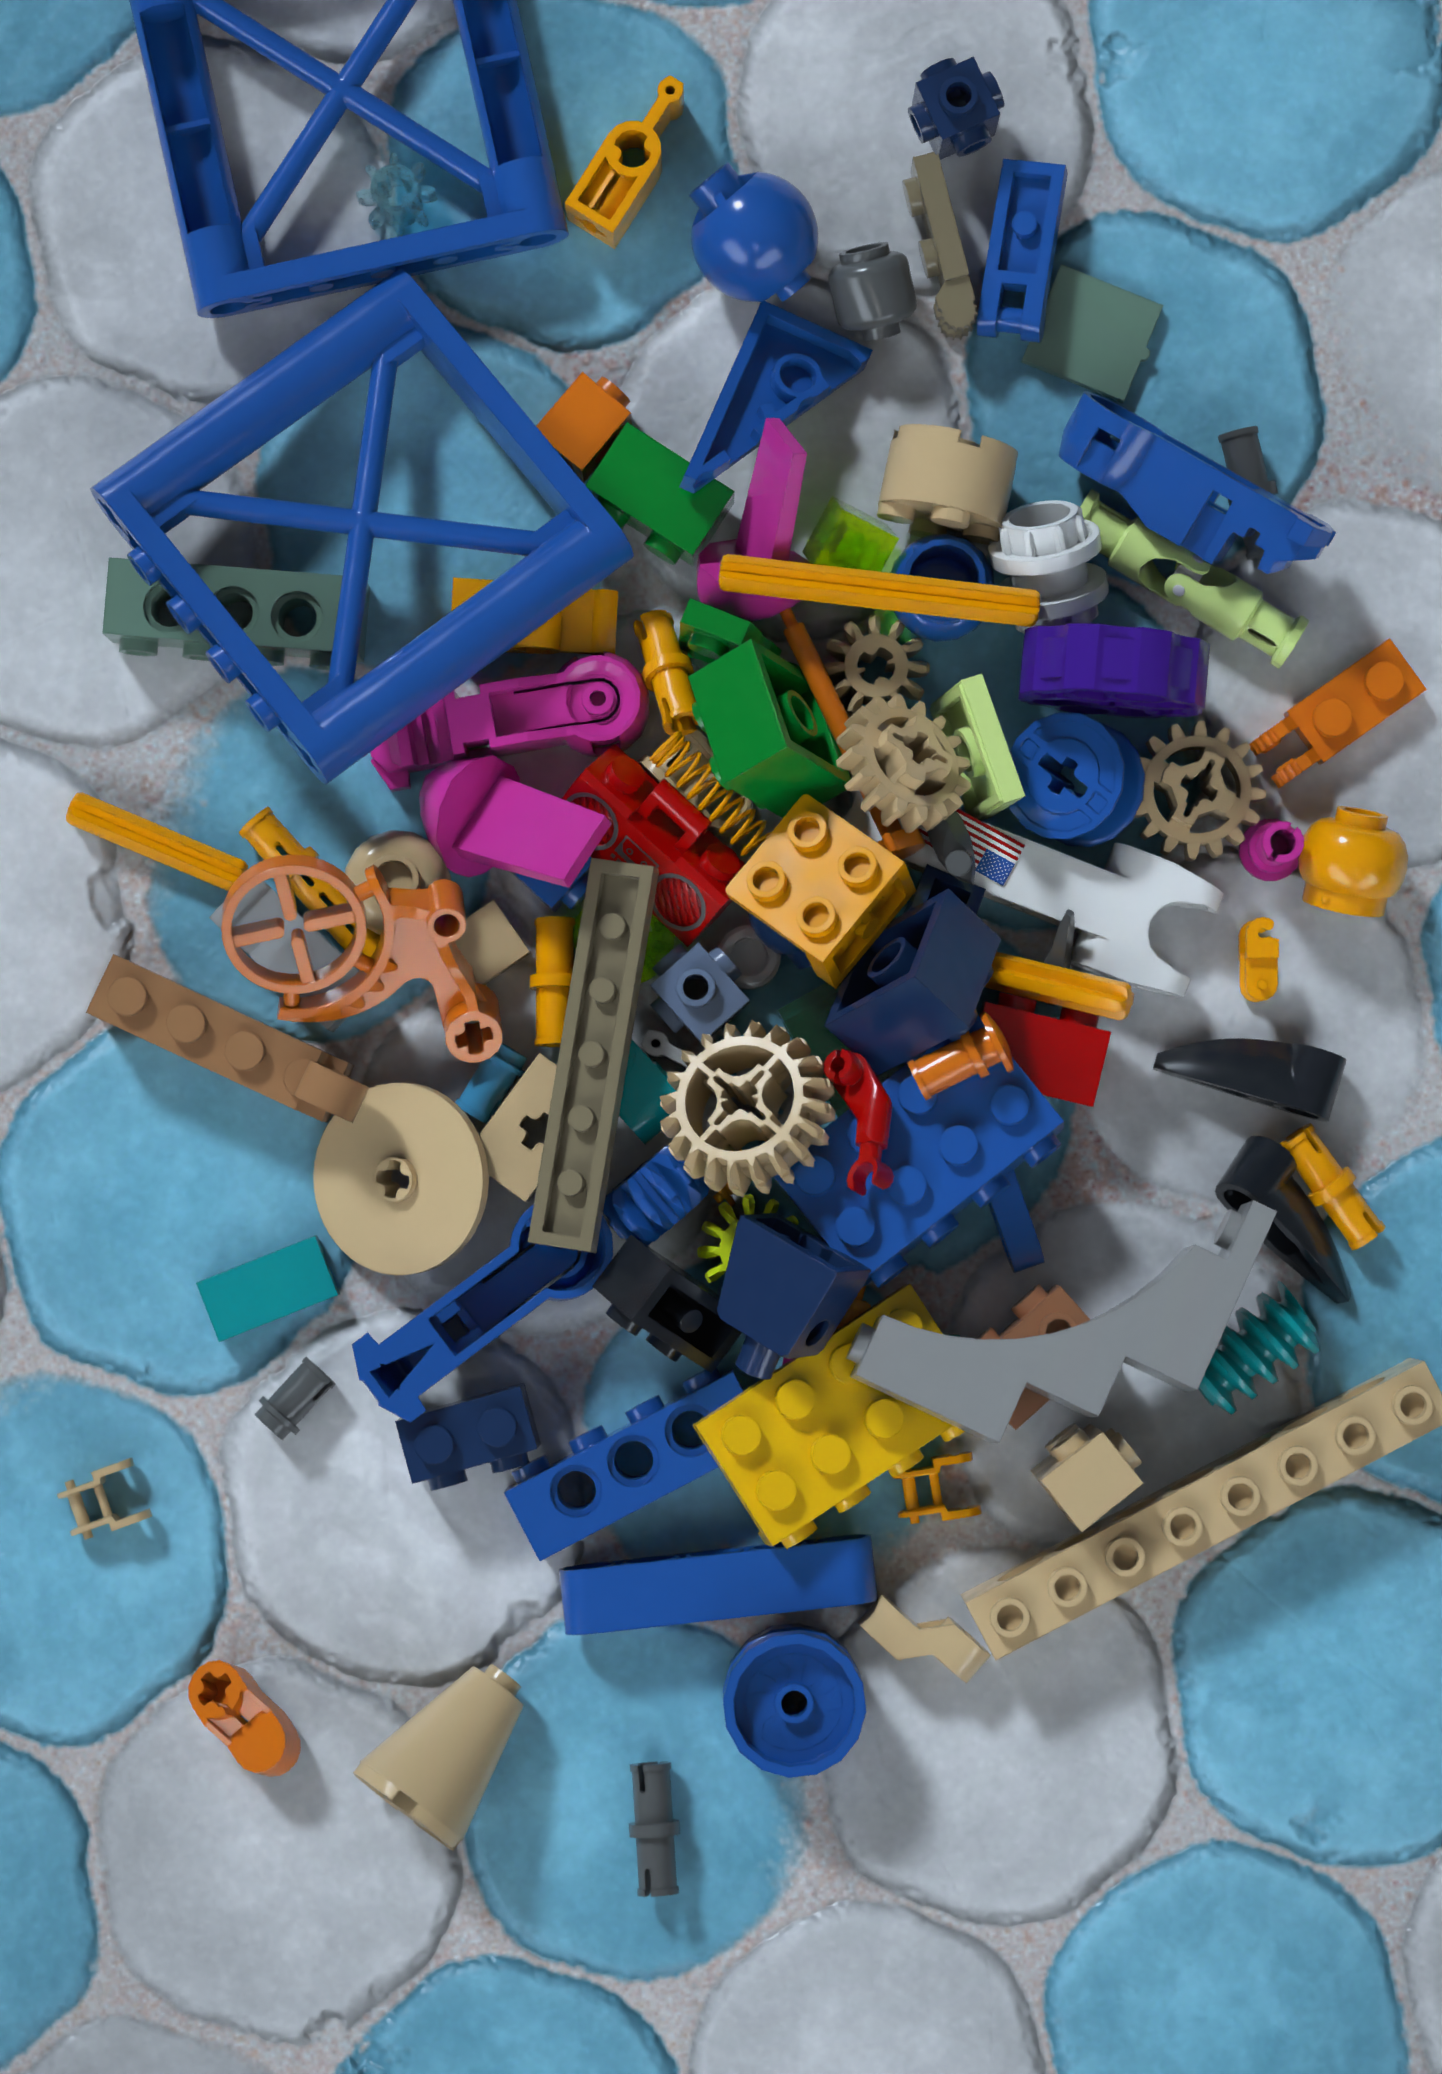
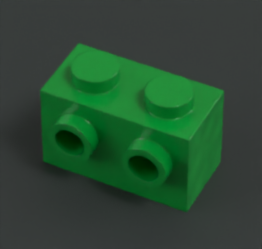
[586,422,735,566]

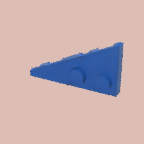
[679,301,873,494]

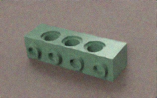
[102,557,370,671]

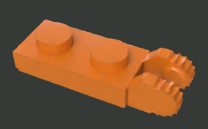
[1249,638,1427,788]

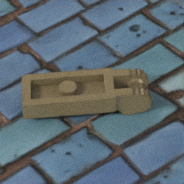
[902,152,978,340]

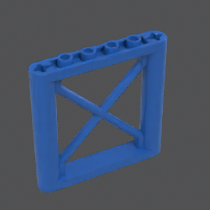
[129,0,569,318]
[90,269,634,784]

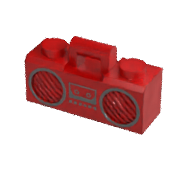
[561,744,745,947]

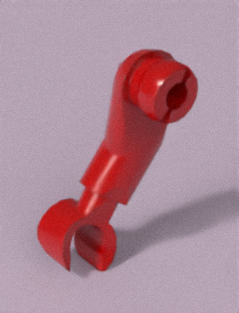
[823,1049,894,1196]

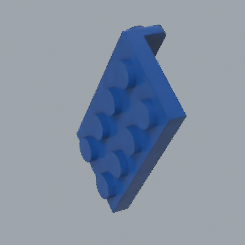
[773,1016,1064,1289]

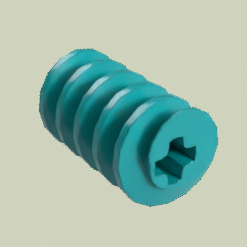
[1198,1280,1320,1415]

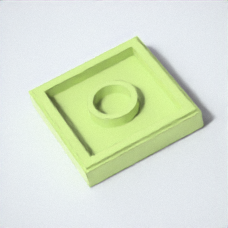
[929,673,1025,821]

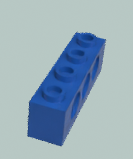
[504,1367,744,1561]

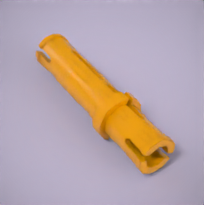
[239,807,381,957]

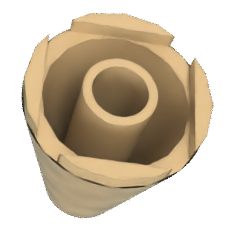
[353,1664,524,1851]

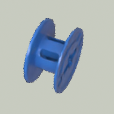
[1009,713,1145,847]

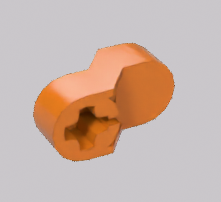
[188,1660,301,1777]

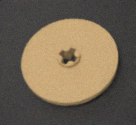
[313,1083,489,1275]

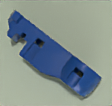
[1059,391,1336,574]
[352,1204,613,1423]

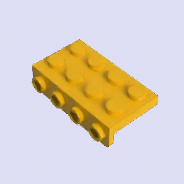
[692,1284,965,1549]

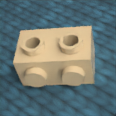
[1030,1423,1144,1532]

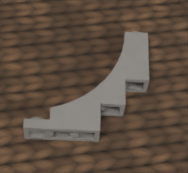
[846,1200,1277,1444]

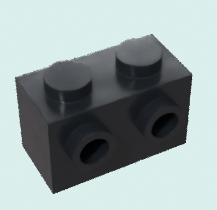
[592,1235,742,1374]

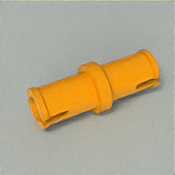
[633,610,699,736]
[530,916,575,1048]
[1279,1123,1386,1250]

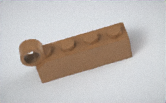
[86,954,369,1123]

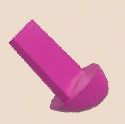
[697,418,812,621]
[419,755,611,888]

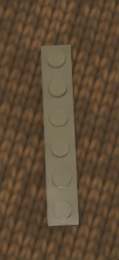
[528,858,659,1253]

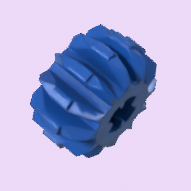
[603,1145,710,1246]

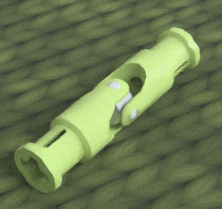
[1080,489,1309,669]

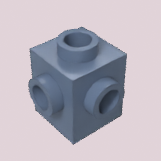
[650,942,750,1045]

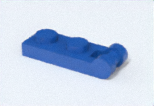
[977,159,1068,343]

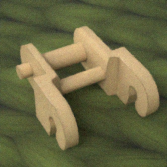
[57,1457,152,1540]

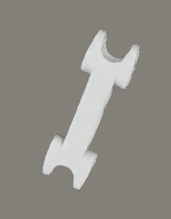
[781,771,1224,998]

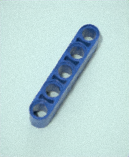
[558,1534,878,1635]

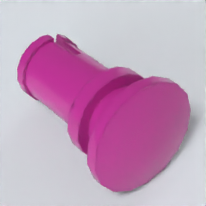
[1239,819,1304,881]

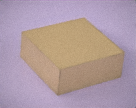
[455,899,531,985]

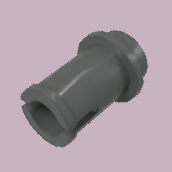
[254,1357,336,1440]

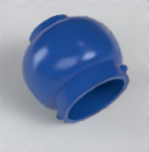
[890,533,994,642]

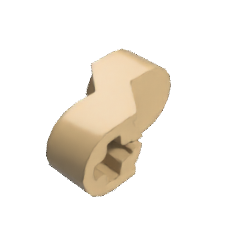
[857,1595,991,1683]

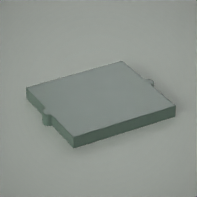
[1021,264,1163,403]

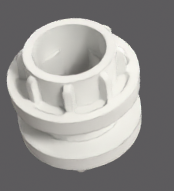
[988,500,1109,633]

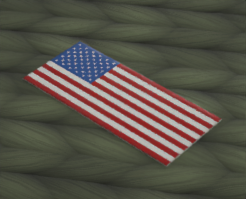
[918,809,1025,886]

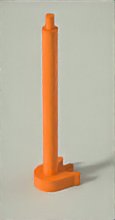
[779,608,926,860]

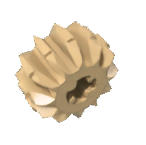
[824,615,930,718]

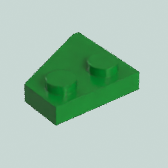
[679,598,801,670]

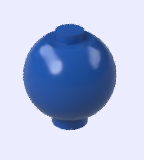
[689,162,818,302]

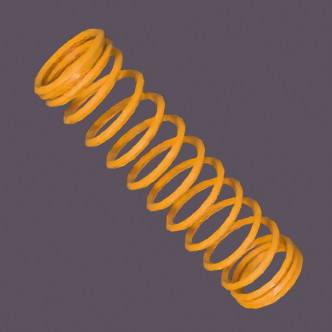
[649,731,772,856]

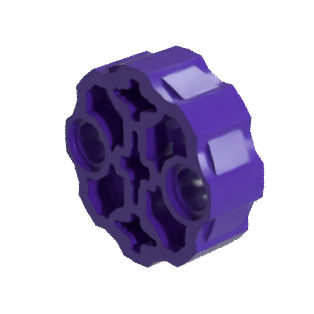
[1018,623,1210,718]

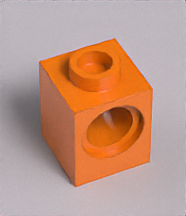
[536,372,633,483]

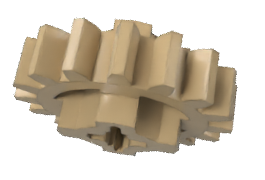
[836,694,971,833]
[1134,721,1266,861]

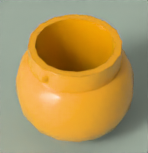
[1298,806,1408,917]

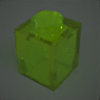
[802,496,899,572]

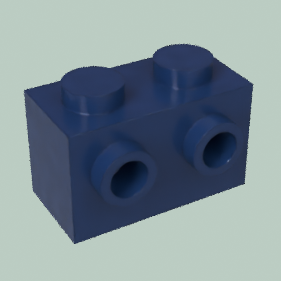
[395,1383,541,1491]

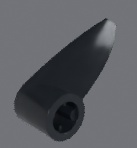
[1153,1038,1347,1122]
[1215,1136,1351,1304]

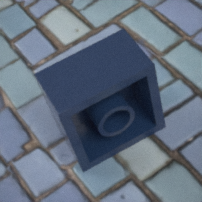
[824,888,1001,1075]

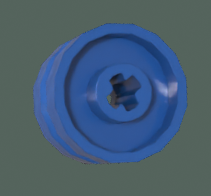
[723,1623,866,1778]

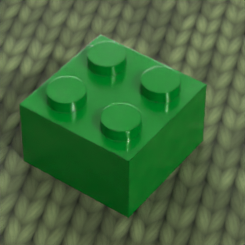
[688,639,851,818]

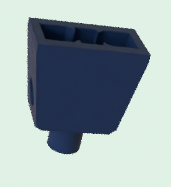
[717,1213,871,1379]

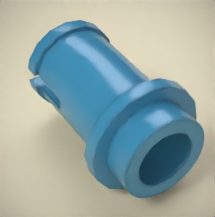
[455,1043,527,1124]

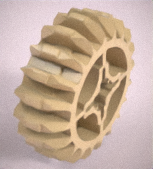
[659,1020,836,1197]

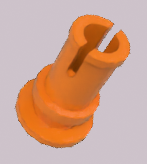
[907,1011,1014,1100]

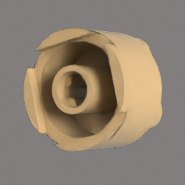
[877,424,1018,545]

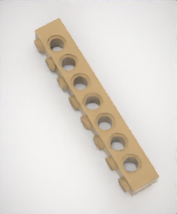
[960,1358,1442,1661]

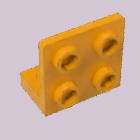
[725,794,916,989]

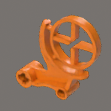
[221,855,502,1063]

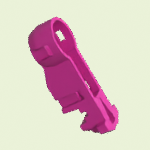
[370,651,650,792]

